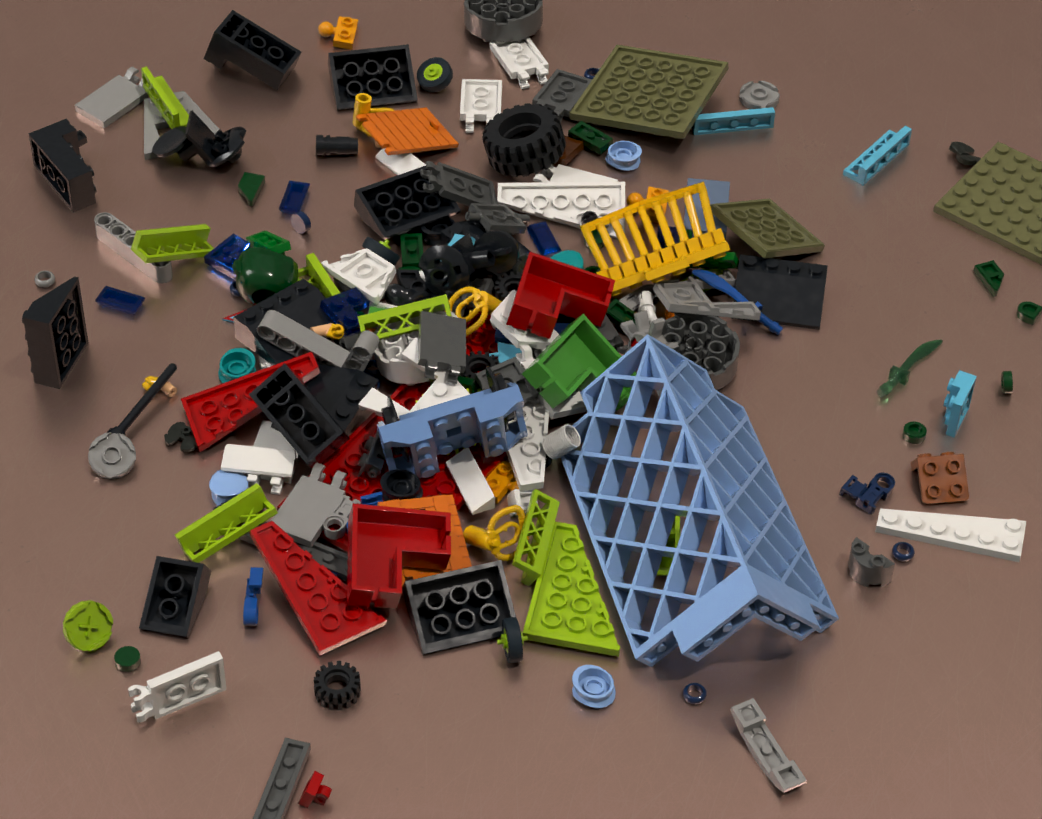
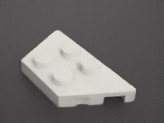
[321,248,397,305]
[490,290,559,349]

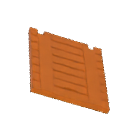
[356,107,459,155]
[377,495,472,586]

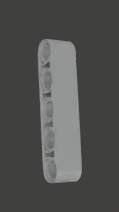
[94,212,173,283]

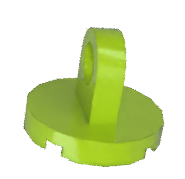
[63,600,113,651]

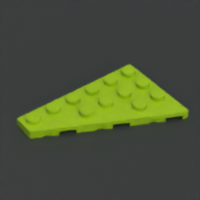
[523,521,620,657]

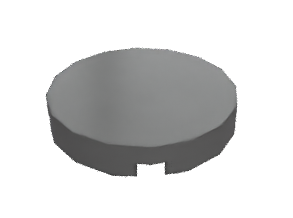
[739,81,780,109]
[88,432,136,480]

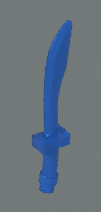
[692,270,783,335]

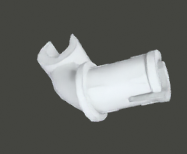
[638,291,662,326]

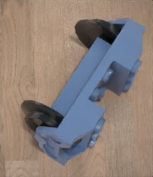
[377,366,528,478]

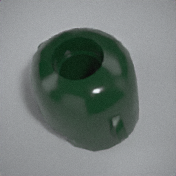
[232,247,299,306]

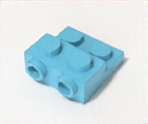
[943,370,977,438]

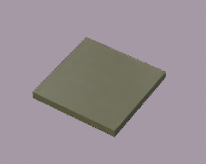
[711,198,825,258]

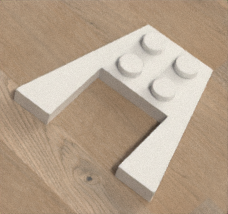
[358,337,470,421]

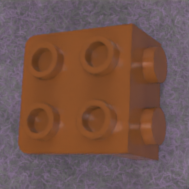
[911,452,969,505]

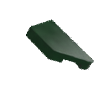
[238,172,265,206]
[973,260,1004,297]

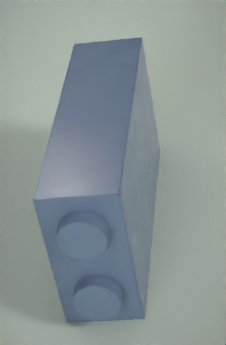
[684,178,730,240]

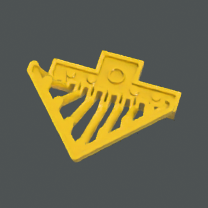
[580,181,730,296]

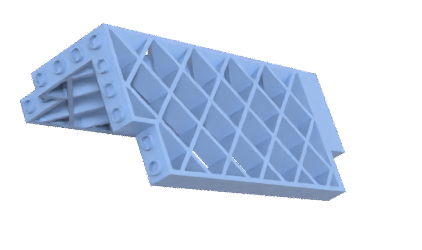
[561,334,839,667]

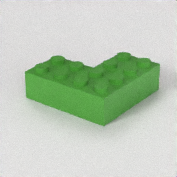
[522,314,637,412]

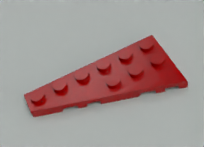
[181,352,320,452]
[250,521,387,656]

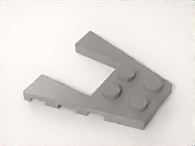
[144,91,219,160]
[653,270,761,320]

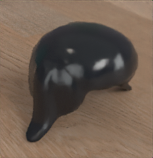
[385,284,429,306]

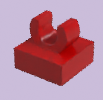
[298,771,332,808]

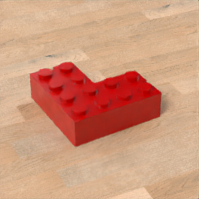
[506,252,615,339]
[347,503,451,609]

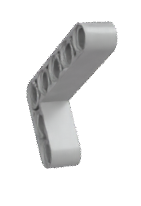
[257,310,380,372]

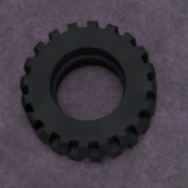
[482,103,566,177]

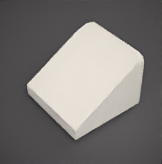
[507,489,538,517]

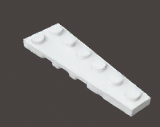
[875,508,1026,562]

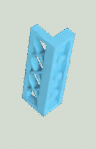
[691,107,775,135]
[843,126,912,186]

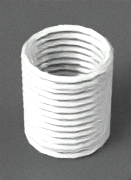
[542,424,581,460]

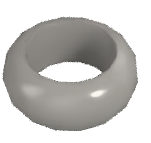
[34,271,55,288]

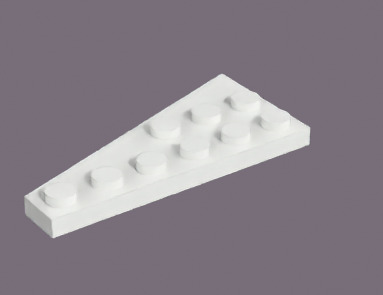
[497,181,625,239]
[506,398,549,492]

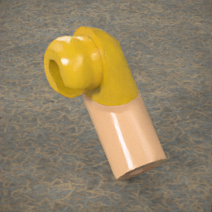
[310,323,344,340]
[142,376,177,397]

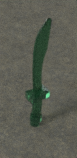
[877,340,943,397]

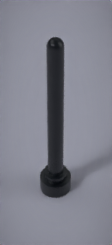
[106,363,177,435]

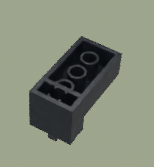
[203,10,302,90]
[28,118,97,213]
[249,363,350,468]

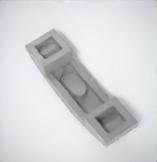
[731,698,807,793]

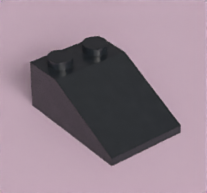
[139,556,211,637]

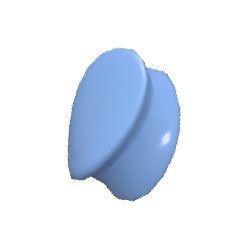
[605,140,642,171]
[209,469,248,506]
[572,665,616,708]

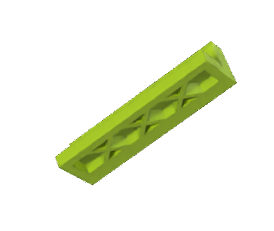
[141,66,189,129]
[131,224,217,263]
[298,253,351,324]
[357,294,452,340]
[175,483,278,563]
[512,489,560,586]

